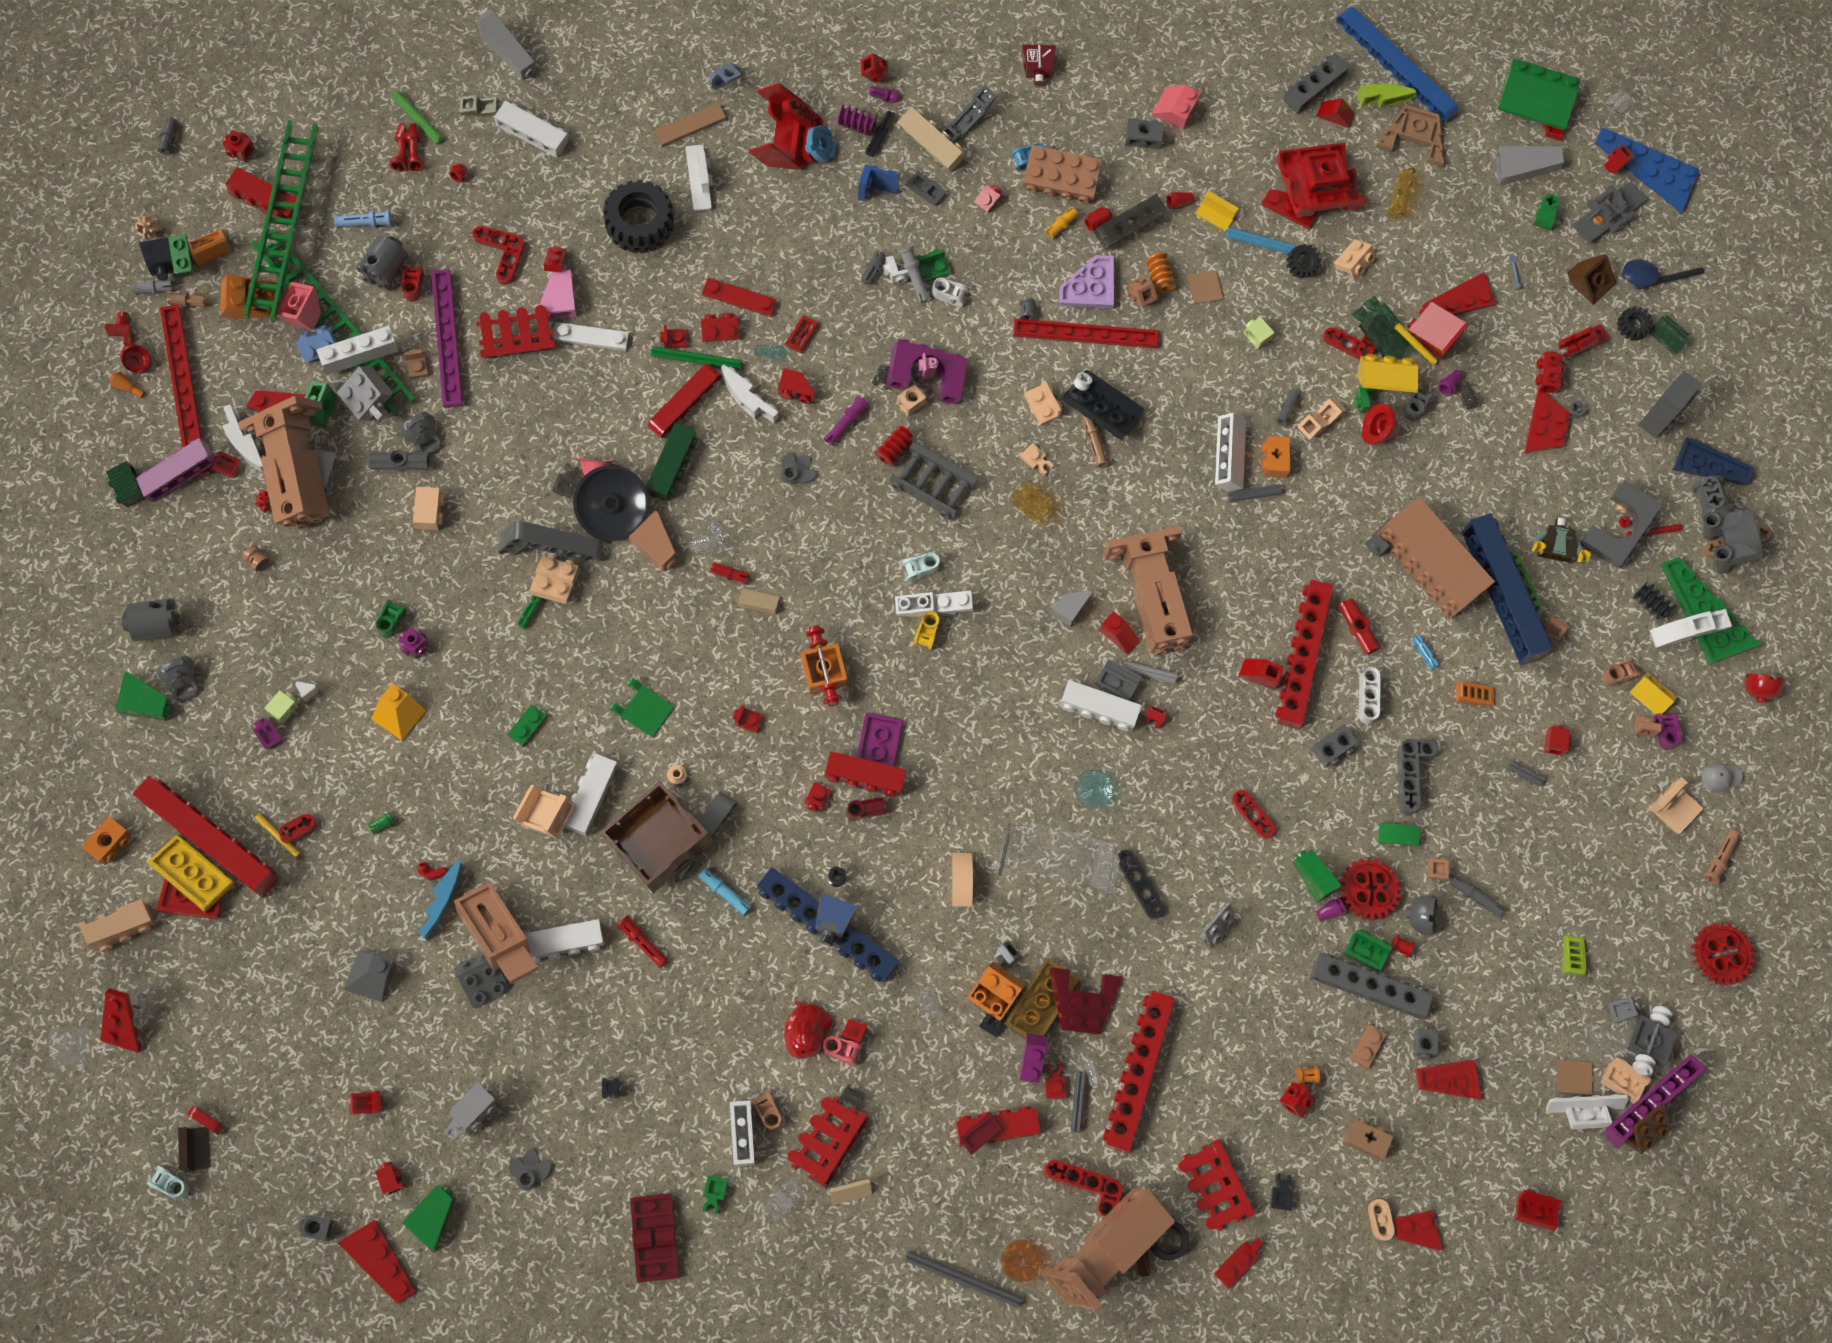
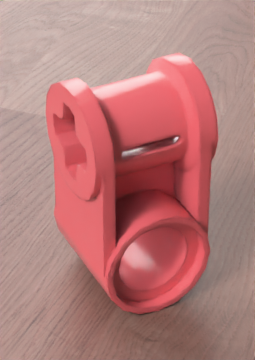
[822,1036,863,1066]

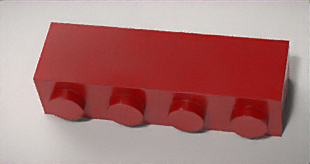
[225,167,303,219]
[824,751,906,797]
[955,1106,1041,1148]

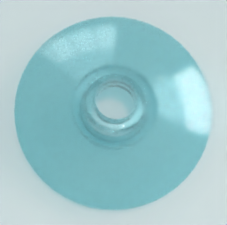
[1074,770,1113,808]

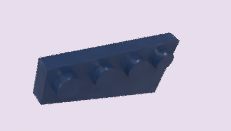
[1672,437,1755,485]

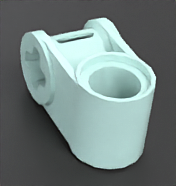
[902,553,940,581]
[146,1165,190,1199]

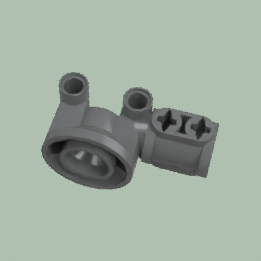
[1692,475,1763,574]

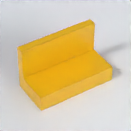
[1195,191,1239,232]
[1630,672,1677,715]

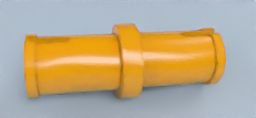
[1045,207,1078,239]

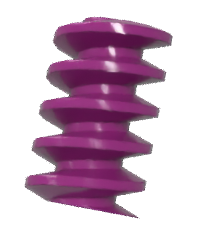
[837,104,877,136]

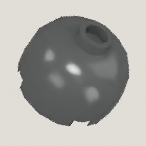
[1406,896,1438,935]

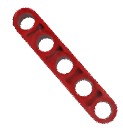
[647,363,722,439]

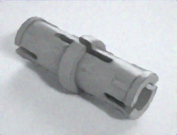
[133,279,173,294]

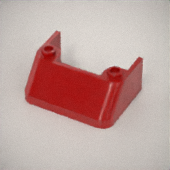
[749,83,812,170]

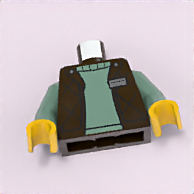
[1531,518,1591,563]

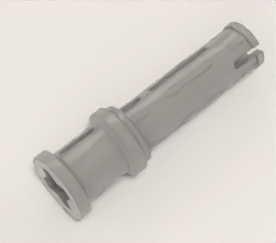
[898,245,930,302]

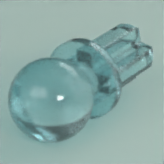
[754,344,787,359]

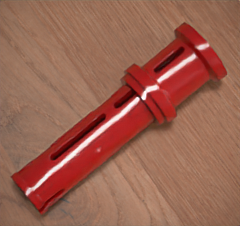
[616,915,668,968]

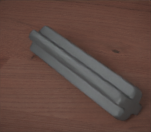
[1227,484,1282,502]
[1070,1072,1087,1133]

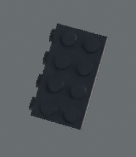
[1061,370,1145,441]

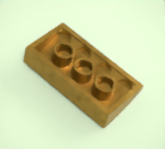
[1004,957,1080,1039]

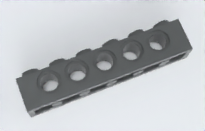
[1310,953,1433,1019]

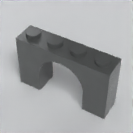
[1580,480,1662,568]

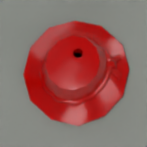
[1361,403,1398,445]

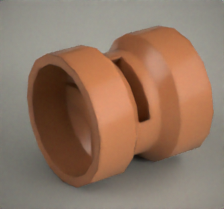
[242,545,270,572]

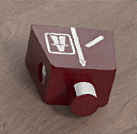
[1021,44,1056,86]

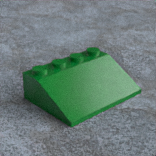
[1498,58,1580,130]

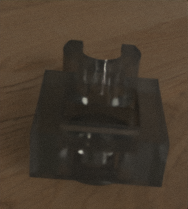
[552,463,579,498]

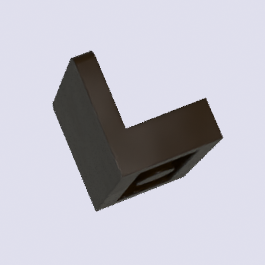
[178,1127,209,1171]

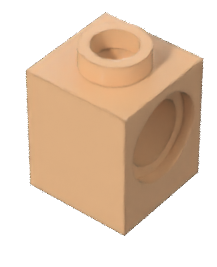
[897,384,926,416]

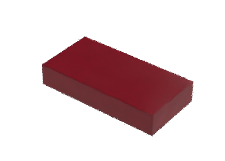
[958,1113,1003,1155]

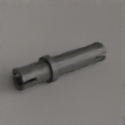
[1449,874,1506,918]

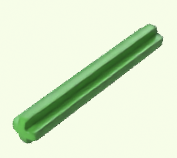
[392,91,444,144]

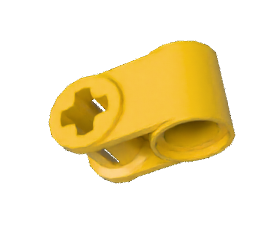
[913,611,939,650]

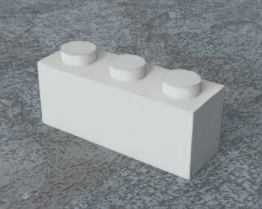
[730,1100,755,1167]

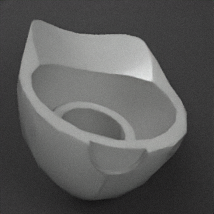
[1701,764,1743,792]

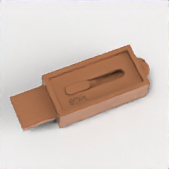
[454,883,538,984]

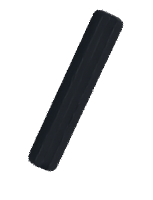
[865,111,895,157]

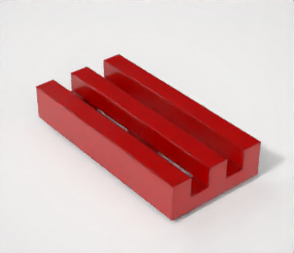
[785,315,819,354]

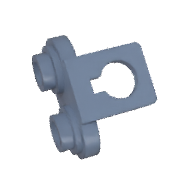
[709,63,742,89]

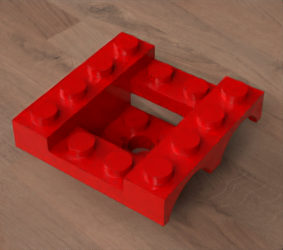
[1276,142,1367,218]

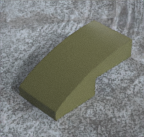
[459,95,499,116]

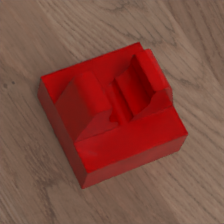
[1145,705,1167,729]

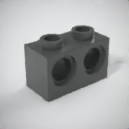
[1311,724,1358,767]

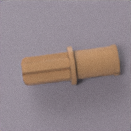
[167,293,207,308]

